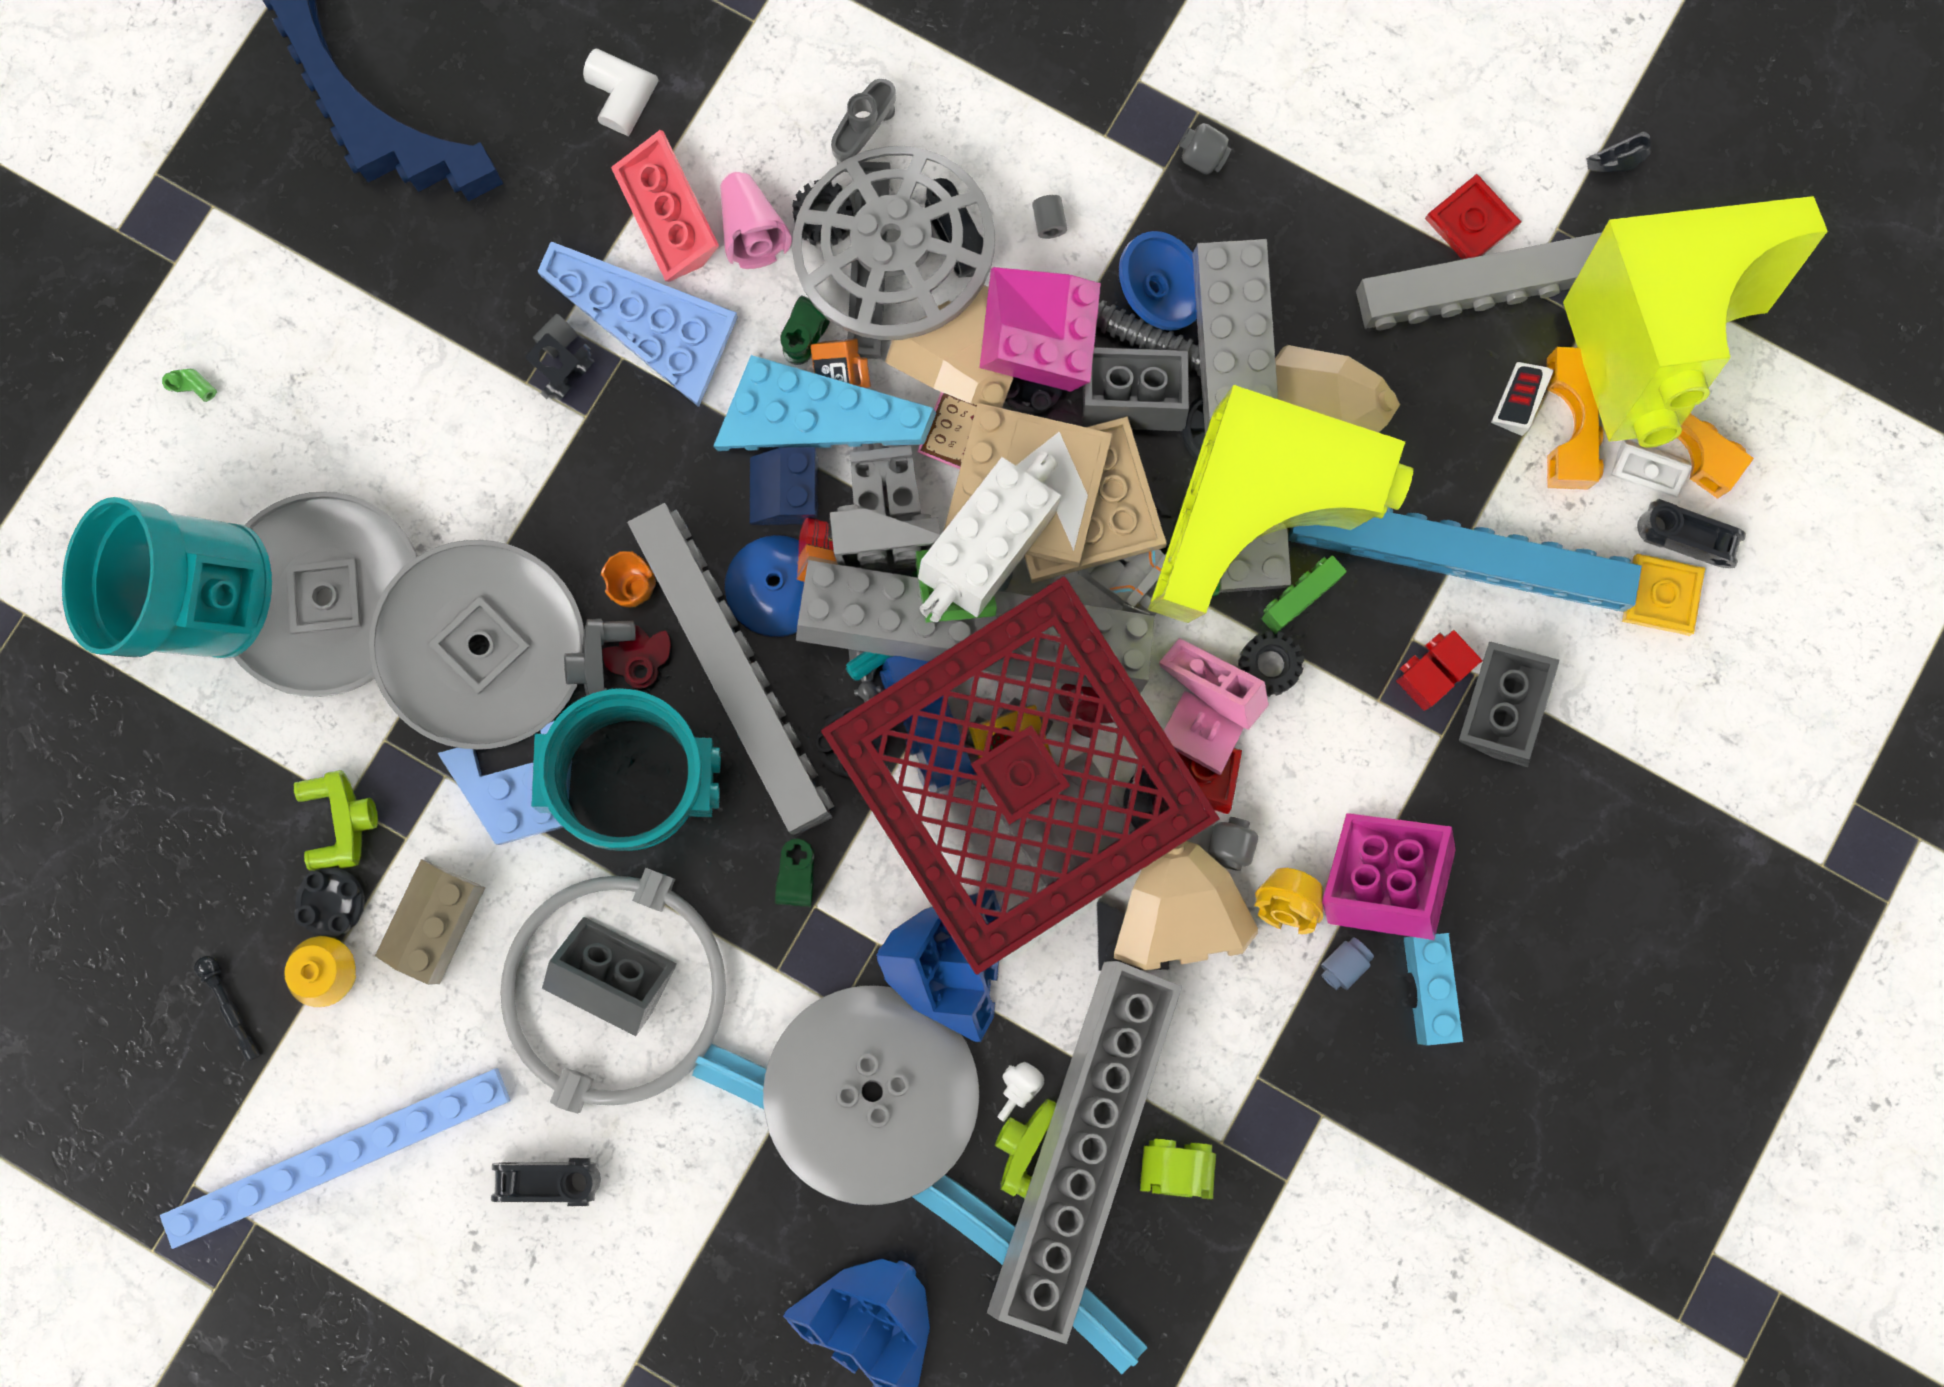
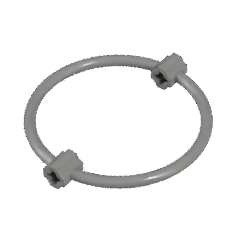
[500,868,726,1114]

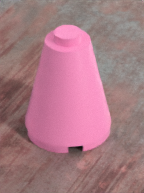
[720,172,792,269]

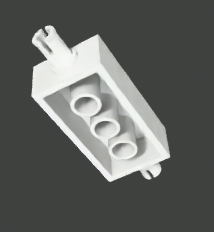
[918,451,1061,622]

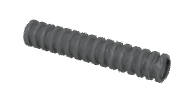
[1096,300,1201,377]

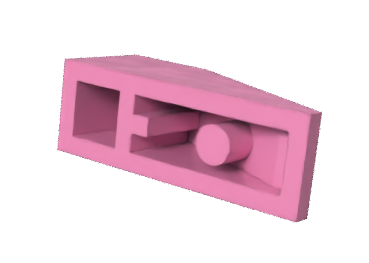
[1159,638,1269,730]

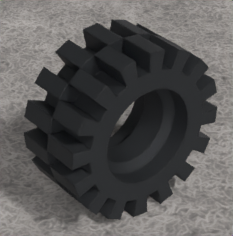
[792,180,854,246]
[1238,631,1304,697]

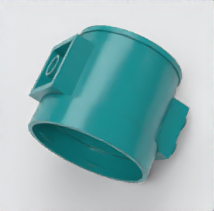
[62,497,272,659]
[531,689,721,851]

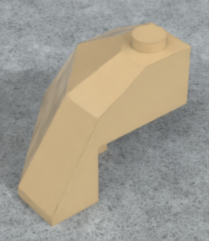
[885,285,1013,408]
[1275,345,1400,433]
[1114,841,1258,970]

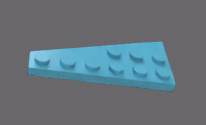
[713,355,936,451]

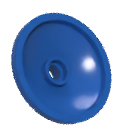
[1119,231,1197,330]
[725,535,804,637]

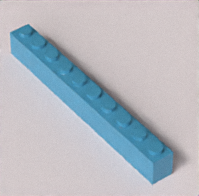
[1288,507,1642,612]

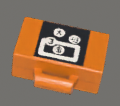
[811,339,871,388]

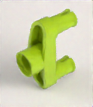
[294,770,378,871]
[995,1099,1057,1199]

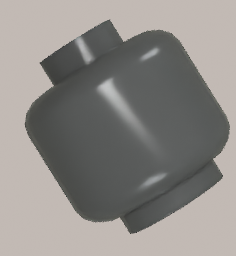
[1179,123,1231,175]
[1208,817,1258,871]

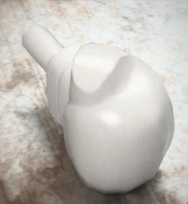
[997,1062,1044,1122]

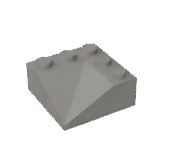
[830,505,941,572]
[1001,752,1134,886]

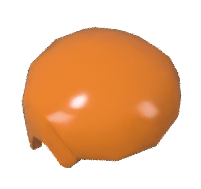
[601,551,656,607]

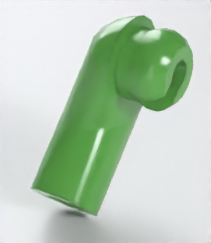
[162,369,217,402]

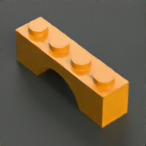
[1547,347,1604,490]
[1677,413,1754,499]

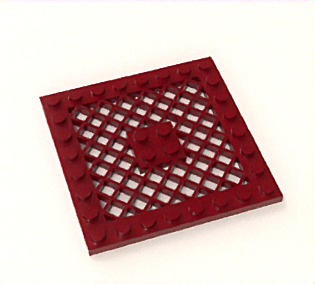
[821,575,1220,975]

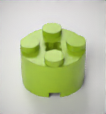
[1140,1139,1216,1199]

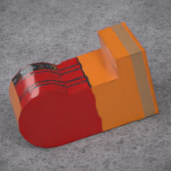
[797,518,838,582]

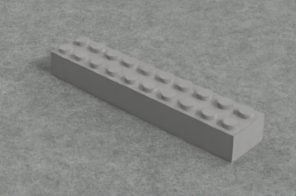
[1193,239,1291,592]
[627,503,834,837]
[796,560,1155,694]
[987,961,1182,1344]

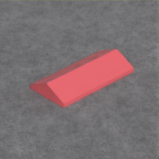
[611,130,719,282]

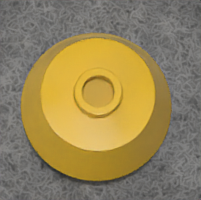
[1254,868,1323,934]
[285,936,356,1007]

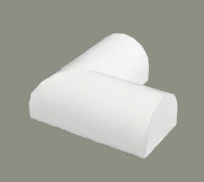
[583,49,659,137]

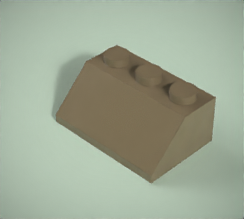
[375,859,486,985]

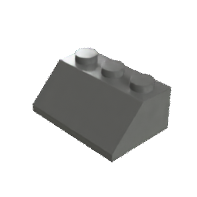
[1082,348,1189,431]
[1459,641,1559,767]
[542,917,677,1036]

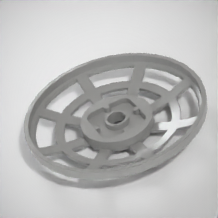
[792,146,995,340]

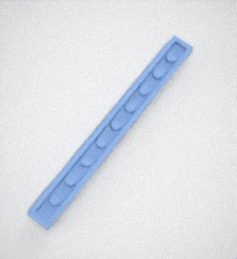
[160,1068,511,1249]

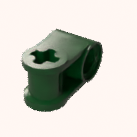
[780,295,830,365]
[775,839,815,907]

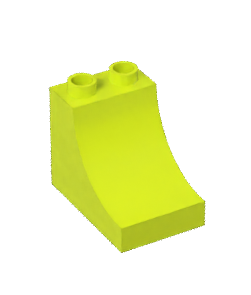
[1563,196,1828,448]
[1148,385,1413,623]

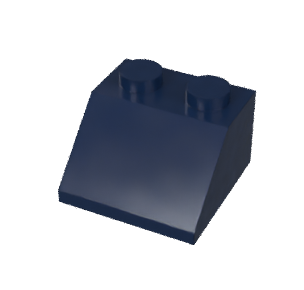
[750,447,818,525]

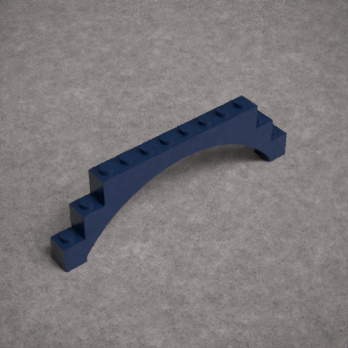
[262,0,504,201]

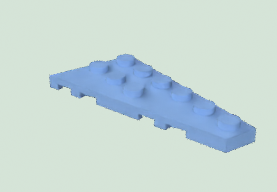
[538,242,738,407]

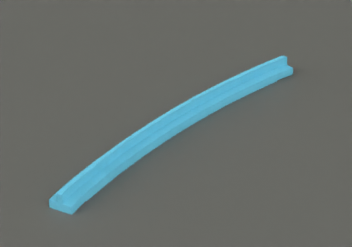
[692,1044,1147,1374]

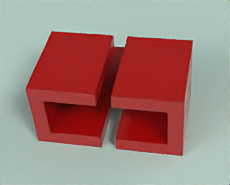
[1396,630,1483,711]

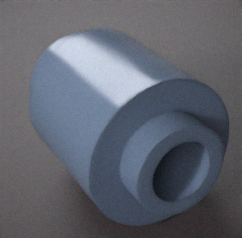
[1321,937,1374,990]

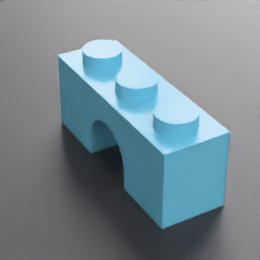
[1404,933,1463,1045]

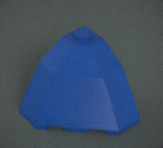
[876,890,1000,1042]
[783,1259,930,1387]

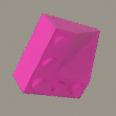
[979,267,1101,392]
[1322,813,1456,940]

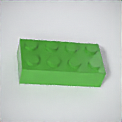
[1261,555,1347,634]

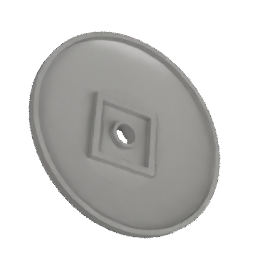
[233,492,418,697]
[369,540,584,749]
[763,986,979,1205]

